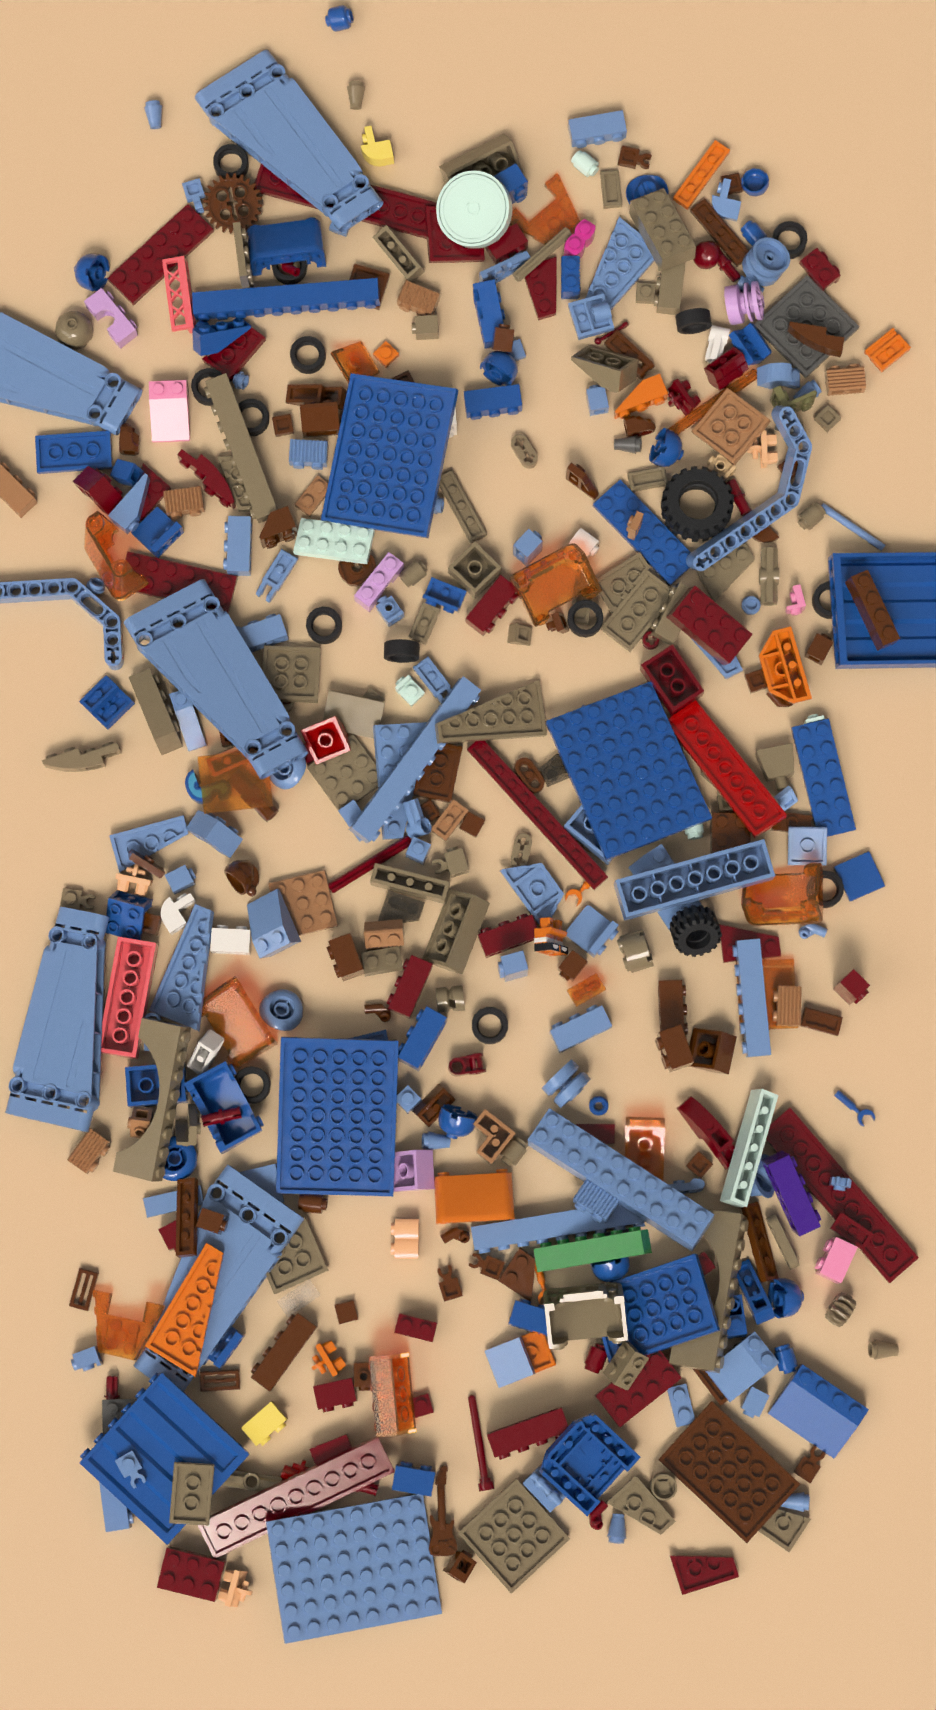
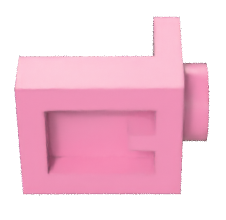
[785,584,806,616]

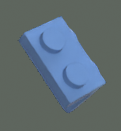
[566,905,619,958]

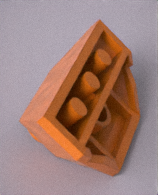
[758,626,812,704]

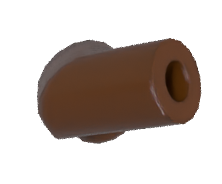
[766,692,793,707]

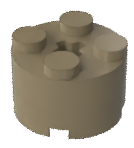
[617,929,654,973]

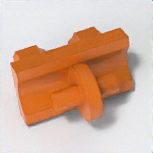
[311,1340,346,1377]

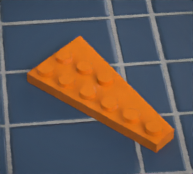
[145,1243,224,1377]

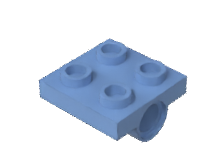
[568,293,614,340]

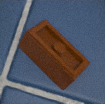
[412,1084,456,1127]

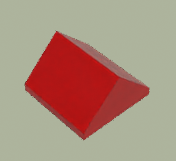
[300,715,351,765]

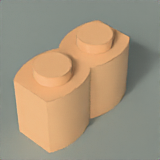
[391,1219,419,1259]

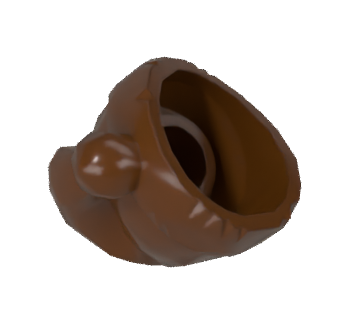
[224,860,259,897]

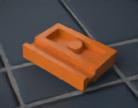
[864,328,911,373]

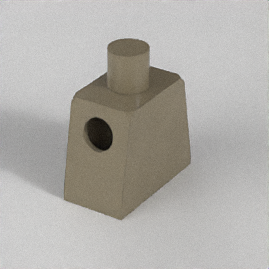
[755,743,794,790]

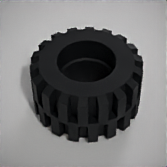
[670,905,722,957]

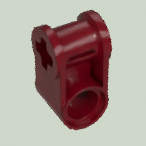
[448,1053,486,1077]

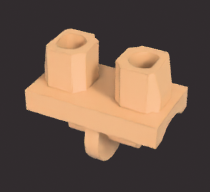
[747,430,778,468]
[116,863,153,896]
[218,1570,253,1607]

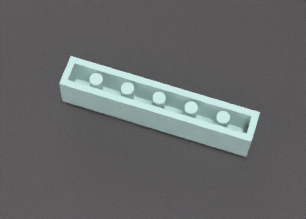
[720,1089,778,1207]

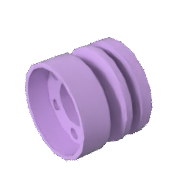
[724,281,765,325]

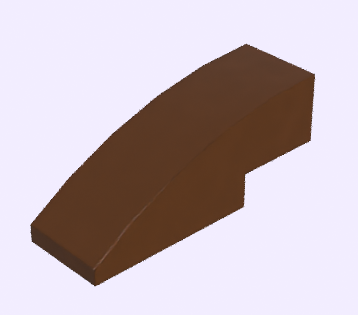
[788,322,845,358]
[286,384,347,410]

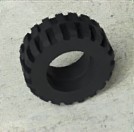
[661,466,734,542]

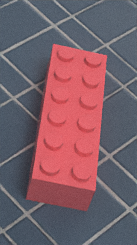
[101,937,159,1059]

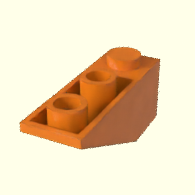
[614,374,668,419]

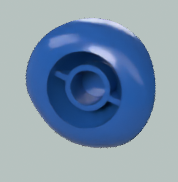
[626,175,668,204]
[163,1136,197,1181]

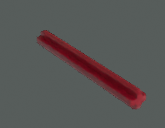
[328,836,411,893]

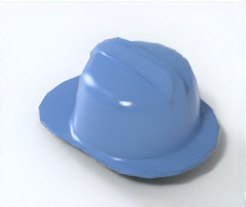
[750,1154,774,1198]

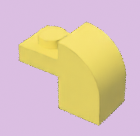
[361,126,394,167]

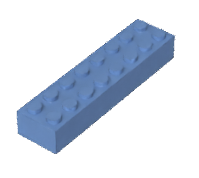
[613,839,775,921]

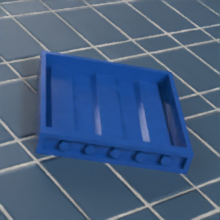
[828,552,936,669]
[79,1372,250,1545]

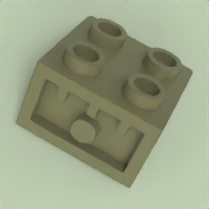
[770,386,817,418]

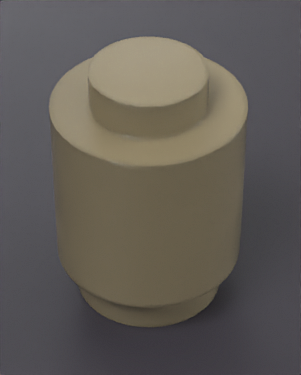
[798,502,826,530]
[399,560,427,587]
[500,1136,528,1166]

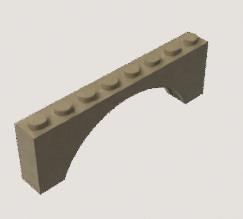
[113,1018,191,1182]
[669,1209,749,1373]

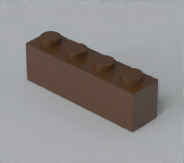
[845,570,900,651]
[658,980,689,1058]
[251,1313,317,1392]

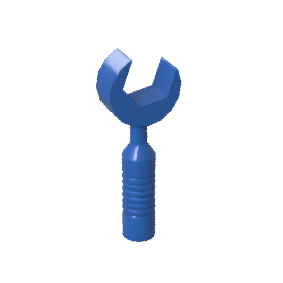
[834,1090,875,1127]

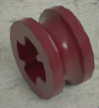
[642,631,659,650]

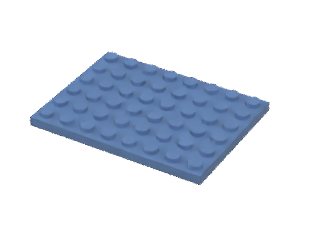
[265,1494,442,1644]

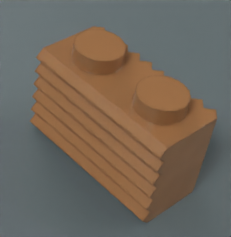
[397,280,440,316]
[825,364,866,396]
[163,486,205,519]
[364,919,404,949]
[772,986,802,1027]
[67,1128,111,1174]

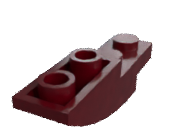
[177,449,236,509]
[677,1096,735,1170]

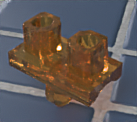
[567,973,606,1007]

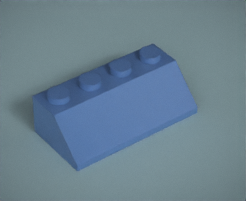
[628,844,701,931]

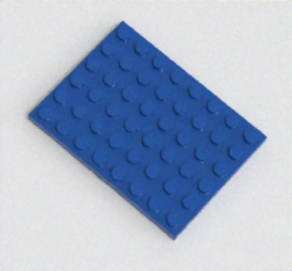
[321,373,459,538]
[546,682,712,861]
[276,1037,399,1197]

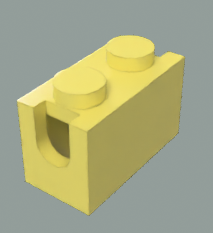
[241,1401,287,1446]

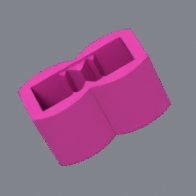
[564,219,596,259]

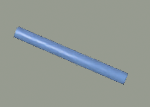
[821,503,885,551]

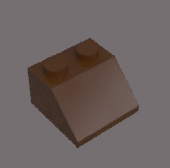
[688,1028,737,1074]

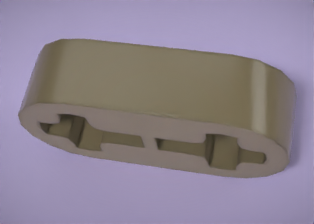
[511,434,538,469]
[511,833,532,867]

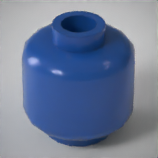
[325,5,354,32]

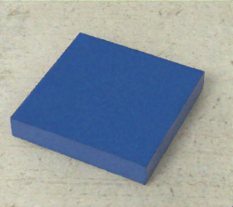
[833,851,885,902]

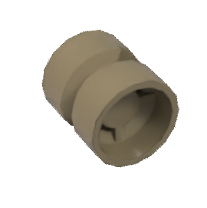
[435,985,465,1013]
[650,1473,677,1501]

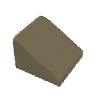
[507,623,532,646]

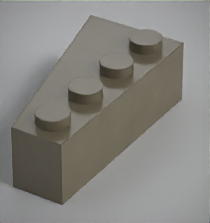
[129,668,183,755]

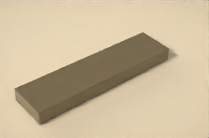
[439,469,487,544]

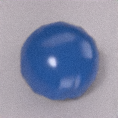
[741,168,769,197]

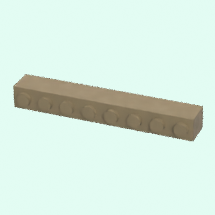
[204,373,278,523]

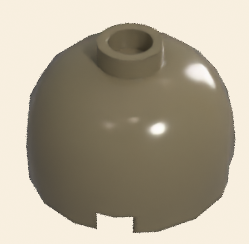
[55,311,93,350]

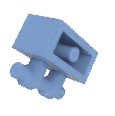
[522,1466,566,1512]

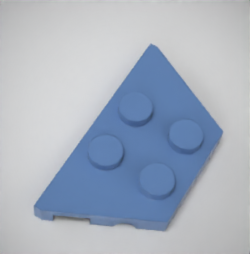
[500,863,564,926]

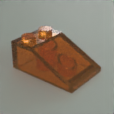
[625,1117,665,1181]

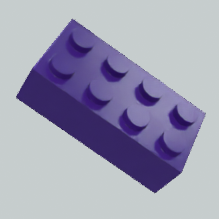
[761,1150,821,1237]

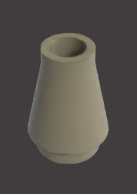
[347,81,365,110]
[868,1340,899,1360]

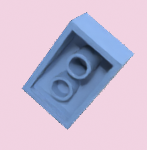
[247,889,301,958]
[705,1331,779,1402]

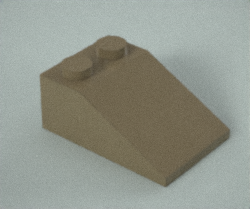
[571,345,638,393]

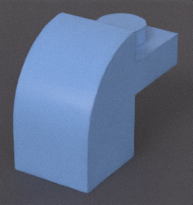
[712,178,741,222]
[757,363,800,389]

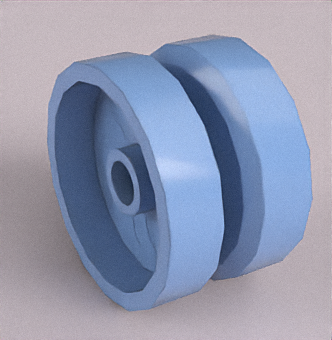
[742,237,790,287]
[542,1059,591,1108]

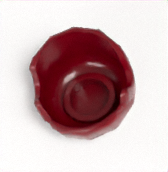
[693,241,721,269]

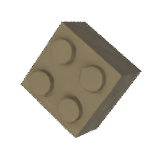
[448,542,502,599]

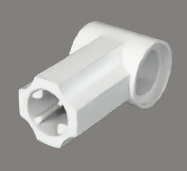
[705,325,730,363]

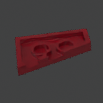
[524,257,557,321]
[719,924,781,963]

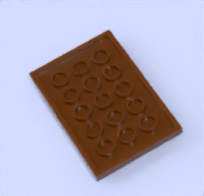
[658,1401,800,1543]

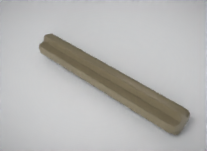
[512,227,572,282]

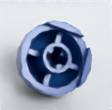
[74,253,110,291]
[480,351,518,386]
[649,428,684,467]
[438,1104,478,1139]
[590,1257,630,1282]
[768,1278,804,1318]

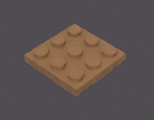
[691,388,771,465]
[269,870,338,936]

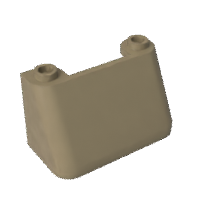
[543,1282,628,1350]

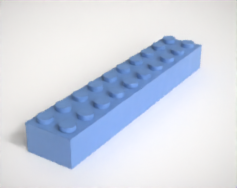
[528,1108,714,1252]

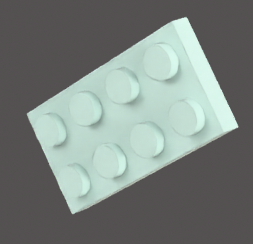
[293,518,375,564]

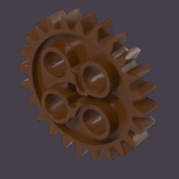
[203,173,263,235]

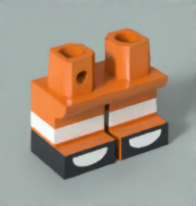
[534,917,568,956]

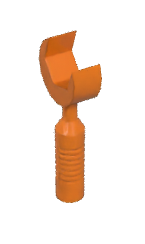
[565,881,590,907]
[535,1267,546,1304]

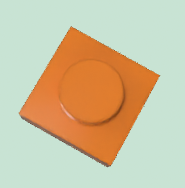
[373,341,399,368]

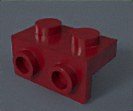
[799,248,841,291]

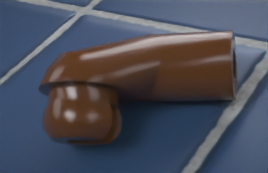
[364,1003,391,1022]
[440,1227,470,1244]

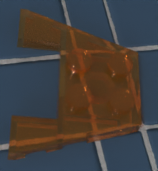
[509,174,580,245]
[93,1290,165,1360]

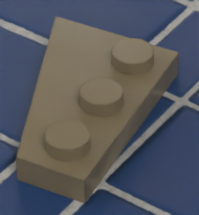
[696,543,755,602]

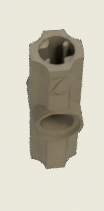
[759,547,779,606]
[221,1470,283,1492]

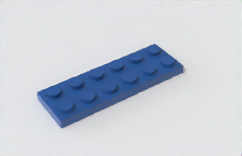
[593,480,698,586]
[791,719,856,837]

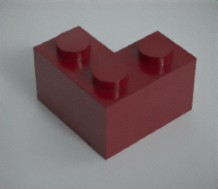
[72,466,123,515]

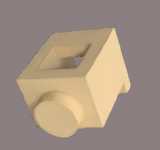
[706,454,737,482]

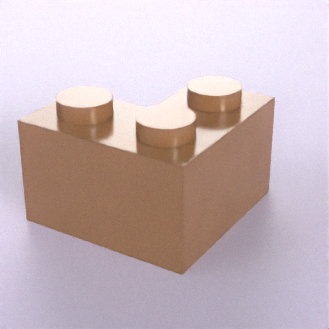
[473,1109,516,1165]

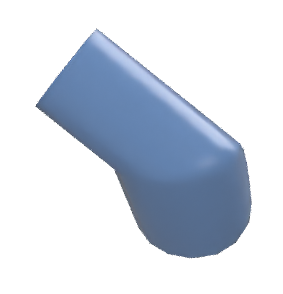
[799,922,828,939]

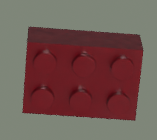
[640,644,704,716]
[157,1546,227,1602]

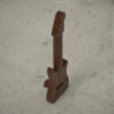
[429,1466,457,1556]

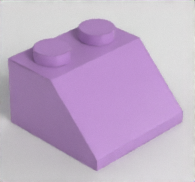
[394,1150,435,1192]

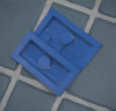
[79,675,135,730]

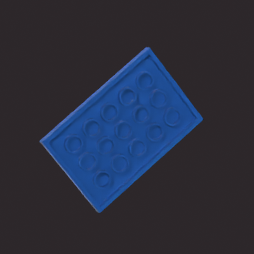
[602,1254,720,1362]

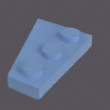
[479,251,530,284]

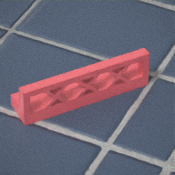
[162,256,196,333]

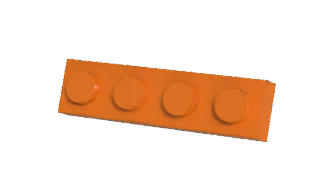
[673,140,730,210]

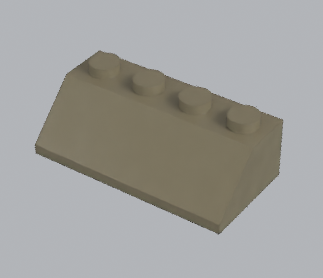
[439,134,523,183]
[422,889,490,974]

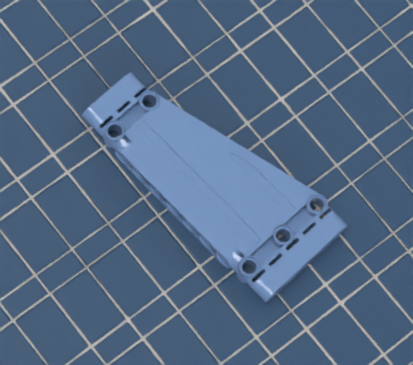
[195,50,384,233]
[0,312,143,436]
[124,579,308,779]
[5,907,109,1132]
[133,1164,304,1391]

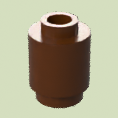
[298,1194,328,1214]

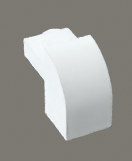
[161,893,196,935]

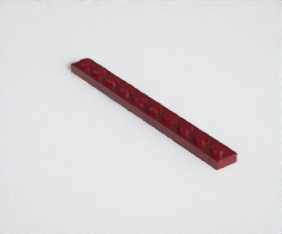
[467,741,608,890]

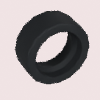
[213,144,249,179]
[772,221,808,259]
[272,261,307,285]
[675,308,712,334]
[290,336,326,374]
[191,368,222,406]
[239,399,269,436]
[812,581,832,619]
[567,600,604,638]
[306,606,342,644]
[384,639,420,663]
[806,871,844,908]
[472,1007,508,1044]
[235,1066,271,1104]

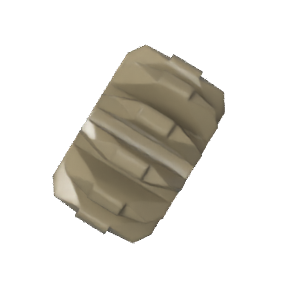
[825,1292,856,1327]

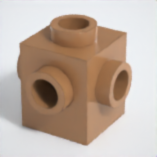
[127,1107,153,1138]

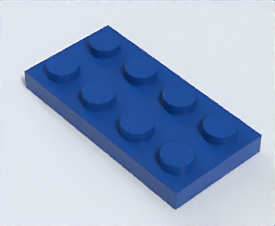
[35,431,113,474]

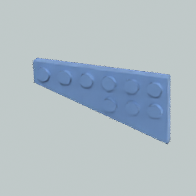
[586,217,655,310]
[373,722,427,840]
[149,904,214,1032]

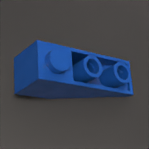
[192,318,251,356]

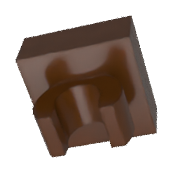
[546,612,570,634]

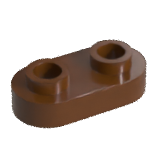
[515,758,545,793]

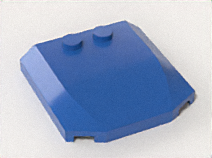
[539,1412,641,1516]

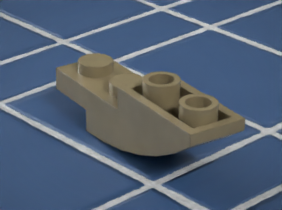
[42,742,121,772]

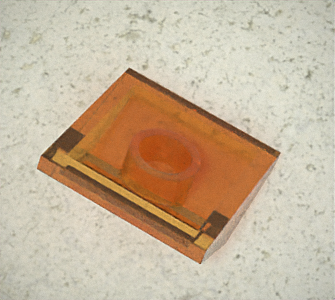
[330,341,380,384]

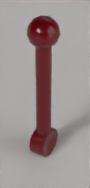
[594,321,629,345]

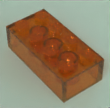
[368,1353,417,1438]

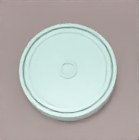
[436,171,512,249]

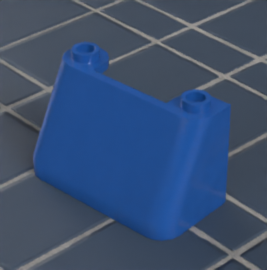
[247,217,326,276]
[184,1061,264,1154]

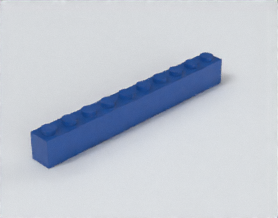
[192,278,380,322]

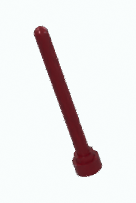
[468,1395,495,1492]

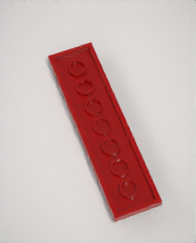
[668,700,787,838]

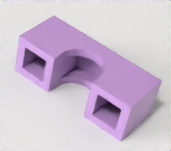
[84,288,138,349]
[354,552,404,612]

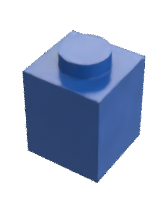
[110,459,144,487]

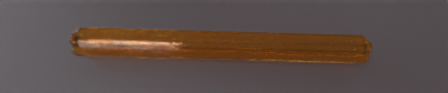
[668,369,757,434]

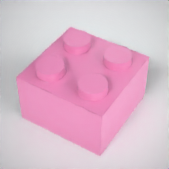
[815,1237,858,1284]

